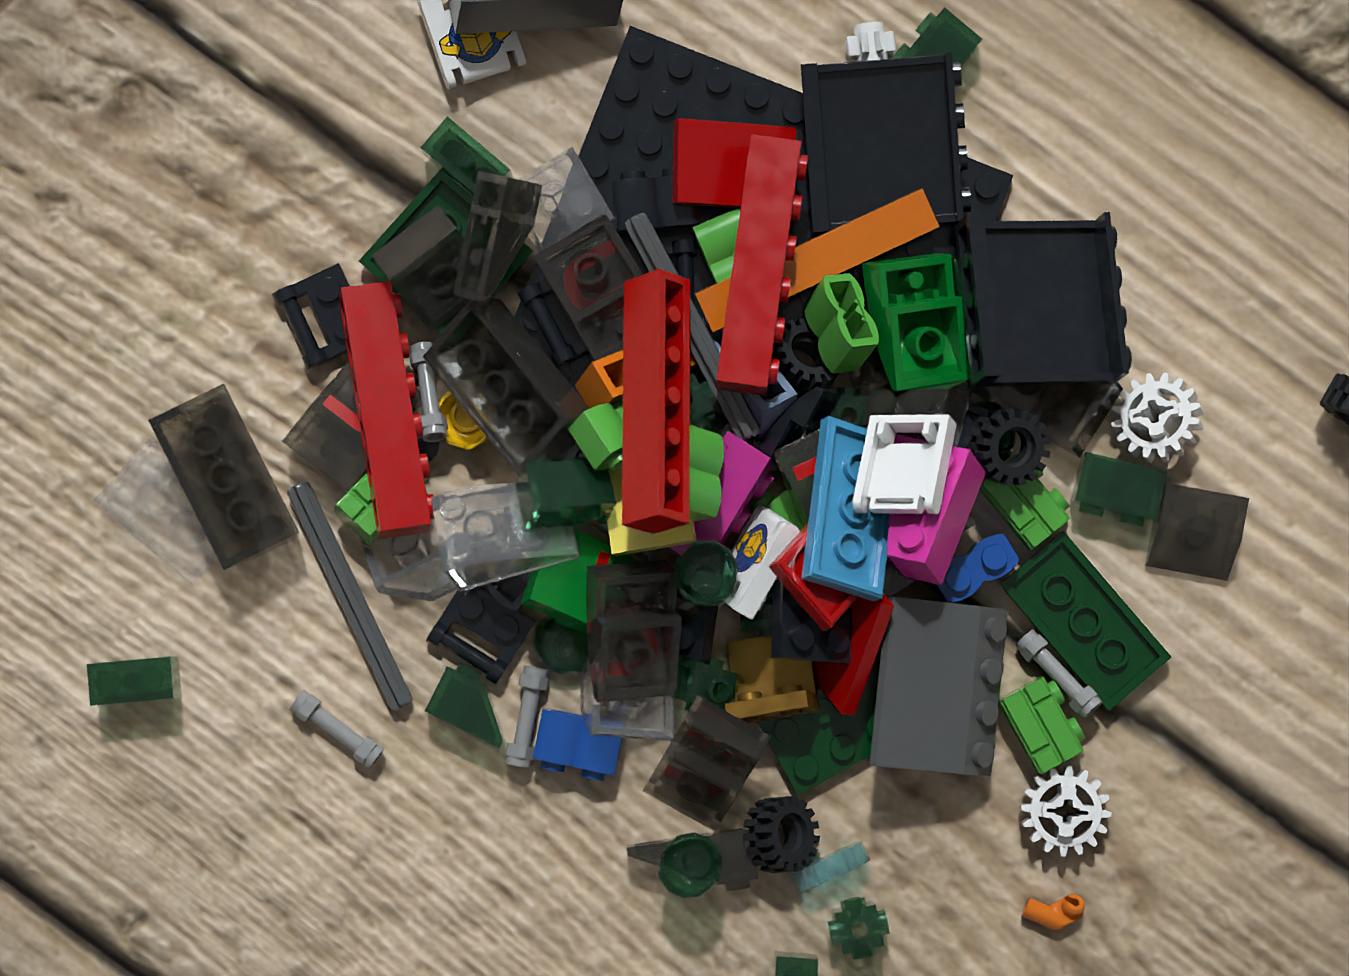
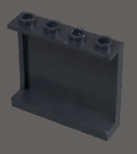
[800,52,971,233]
[954,212,1132,387]

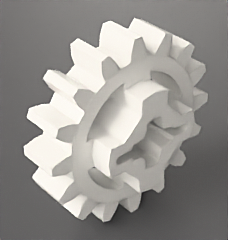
[1111,372,1204,463]
[1019,765,1112,857]

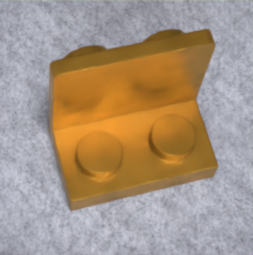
[725,634,820,725]

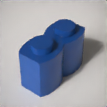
[932,534,1019,603]
[532,708,626,781]

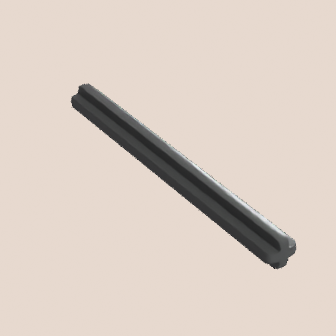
[625,213,760,441]
[287,481,413,710]

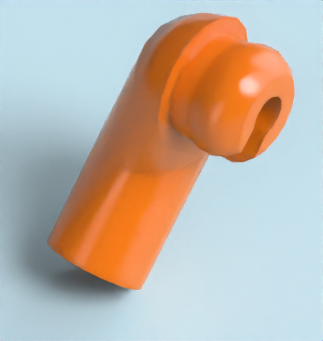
[1021,894,1085,930]

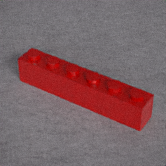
[716,134,808,396]
[622,268,690,534]
[338,281,437,539]

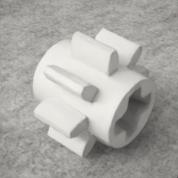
[845,22,896,62]

